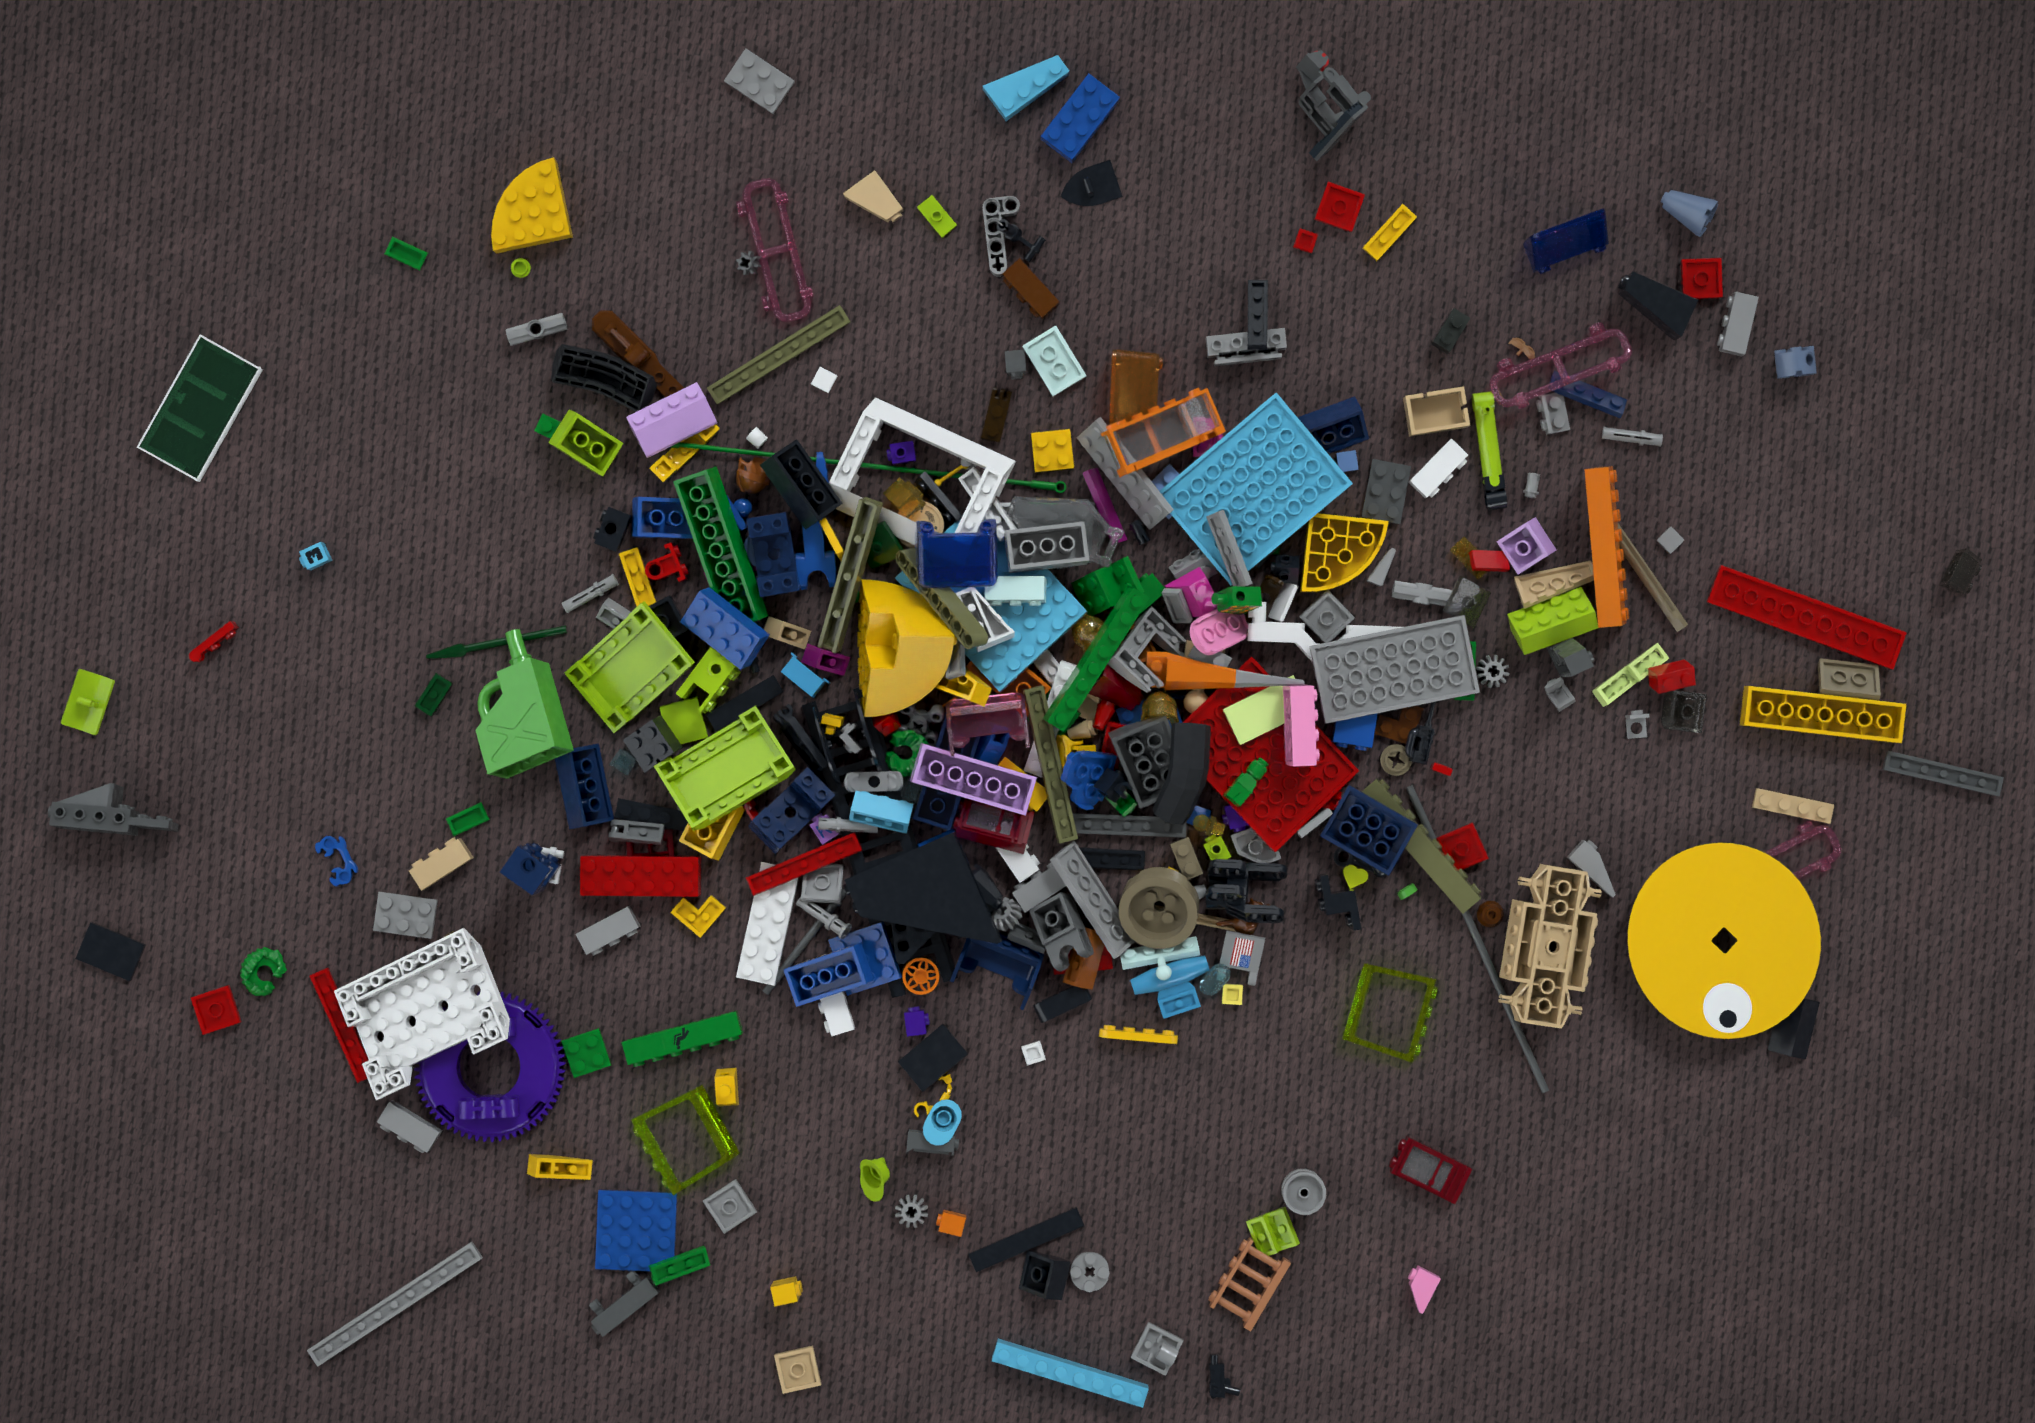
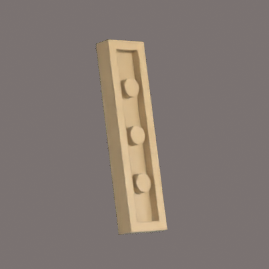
[1752,788,1834,824]

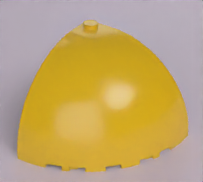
[857,579,957,717]

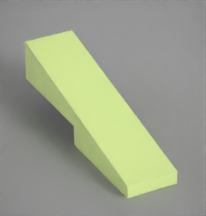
[1592,643,1669,707]

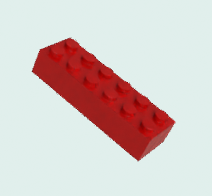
[580,855,701,897]

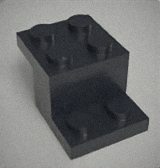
[1315,873,1362,931]

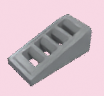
[1366,548,1396,587]

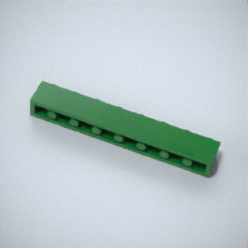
[1043,585,1149,732]

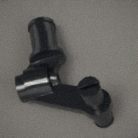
[997,219,1046,262]

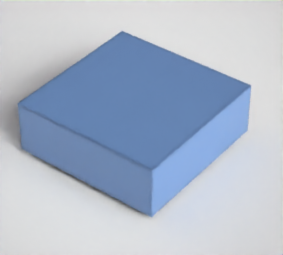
[1336,450,1359,472]

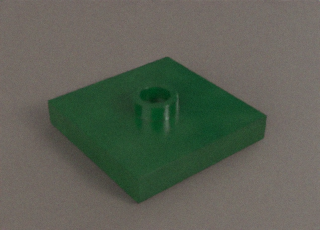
[867,521,904,569]

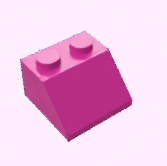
[1165,567,1217,617]

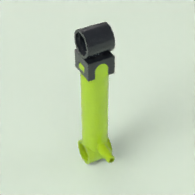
[1472,391,1507,511]

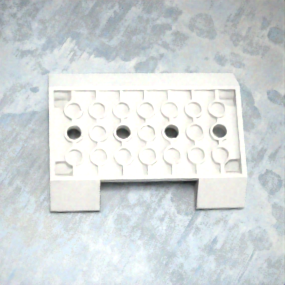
[334,928,510,1100]

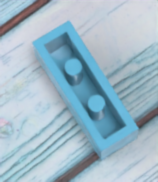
[849,791,913,834]

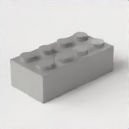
[1004,522,1089,573]

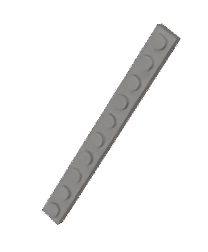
[307,1242,483,1367]

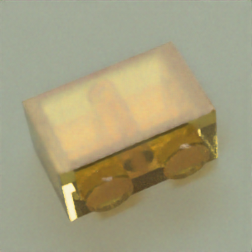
[883,477,926,519]

